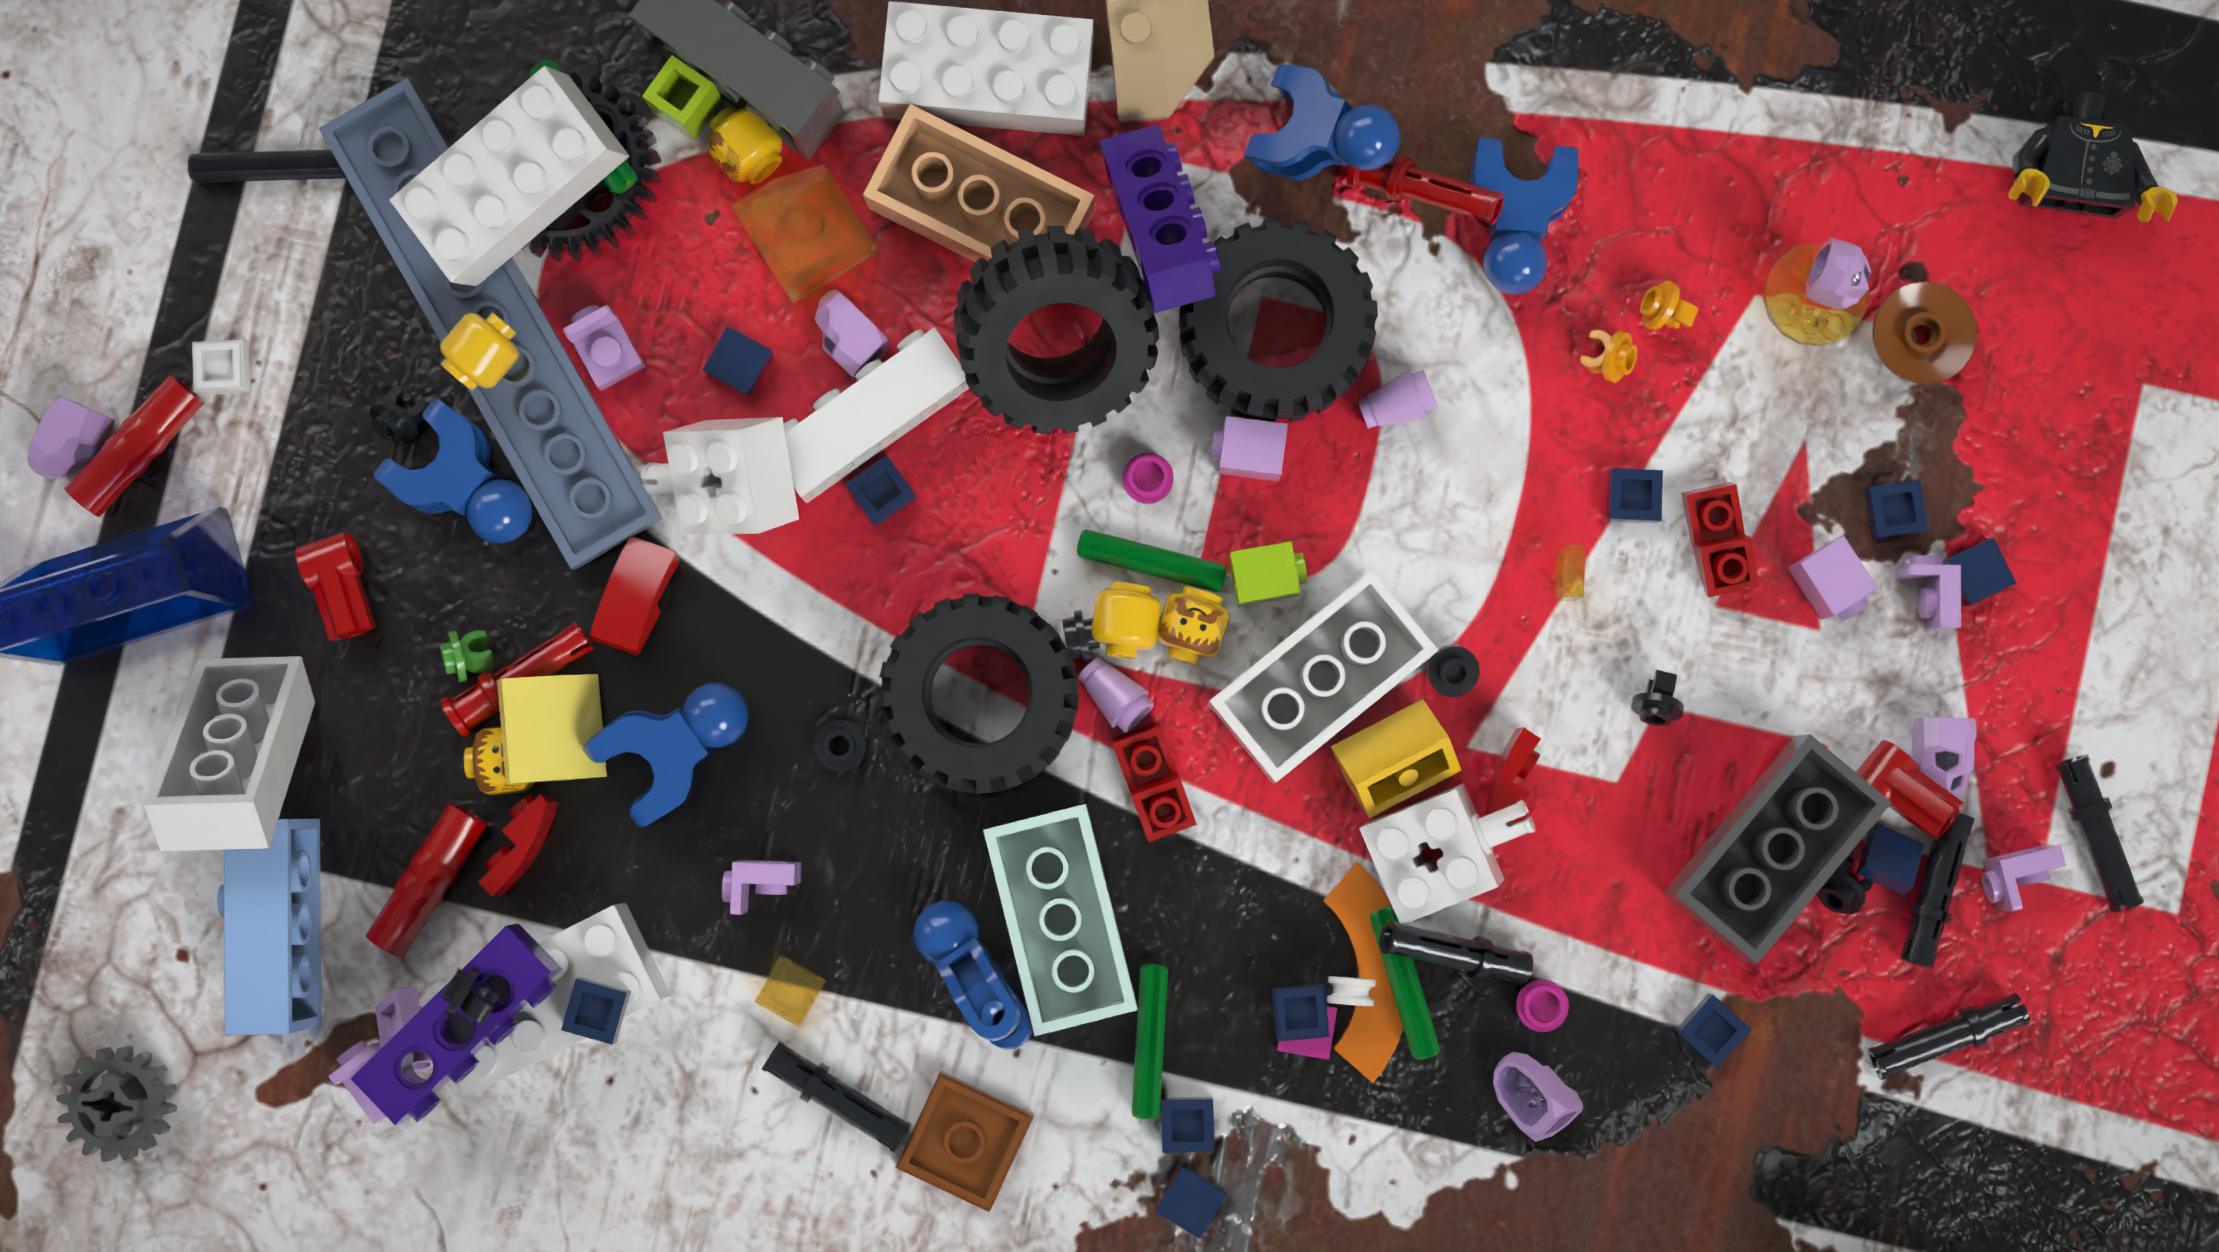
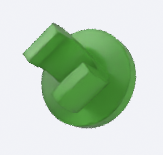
[440,630,494,682]

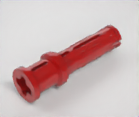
[1347,155,1504,225]
[440,622,594,739]

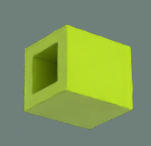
[642,55,723,141]
[1228,541,1308,607]

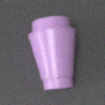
[1358,370,1438,429]
[1078,657,1154,733]

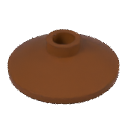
[1872,282,1977,384]

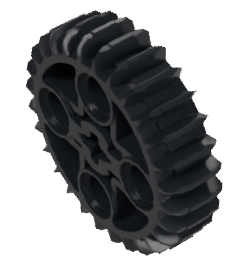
[484,72,661,262]

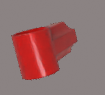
[295,531,376,641]
[1856,740,1963,840]

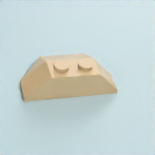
[1105,0,1214,124]

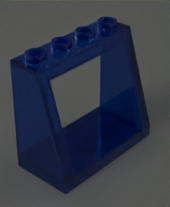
[0,507,255,666]

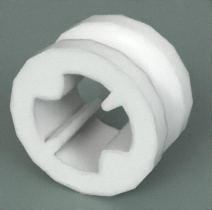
[1327,976,1376,1006]

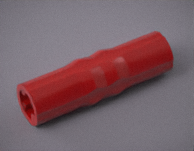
[64,374,205,517]
[365,802,488,958]

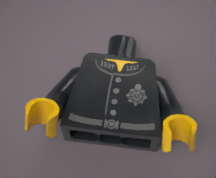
[2008,92,2178,222]

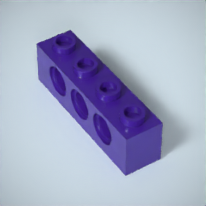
[1100,124,1221,313]
[351,923,562,1125]

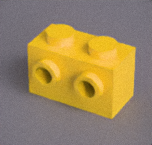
[1331,699,1461,818]

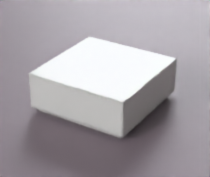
[192,339,250,395]

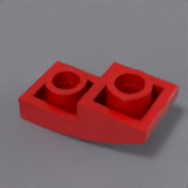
[1681,482,1759,598]
[590,536,679,656]
[1111,721,1197,842]
[1486,727,1541,824]
[478,794,558,897]

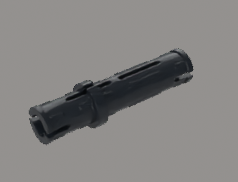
[2055,754,2144,912]
[1899,813,1975,969]
[1379,920,1533,985]
[1867,993,2030,1080]
[761,1041,912,1153]

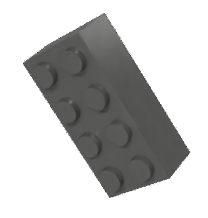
[628,0,845,161]
[1663,734,1892,964]

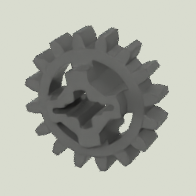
[56,1046,178,1162]

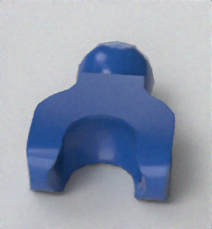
[1243,64,1401,181]
[1469,136,1578,295]
[374,398,532,544]
[582,683,749,827]
[914,901,1033,1050]

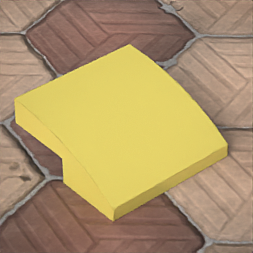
[497,674,607,785]

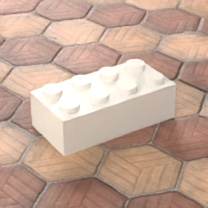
[878,1,1094,136]
[389,66,630,286]
[1207,569,1438,784]
[144,656,315,851]
[425,903,671,1095]

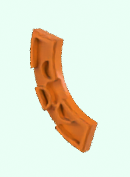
[1322,862,1404,1083]

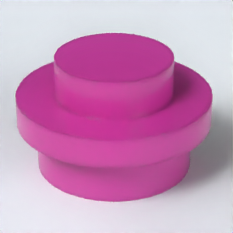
[1123,452,1174,504]
[1516,979,1569,1032]

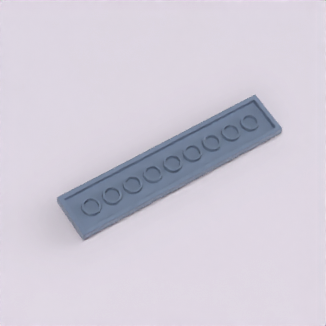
[319,77,663,570]

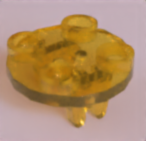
[1763,243,1869,346]

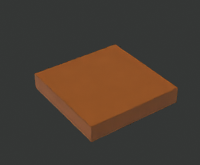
[895,1071,1034,1212]

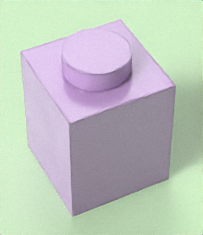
[1210,416,1288,481]
[1788,536,1878,621]

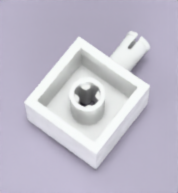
[641,417,799,534]
[1359,783,1536,924]

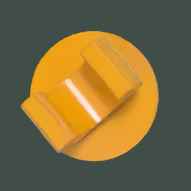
[1640,281,1699,331]
[1580,330,1637,383]

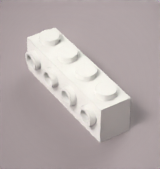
[784,327,969,503]

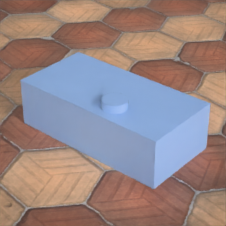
[217,819,321,1036]

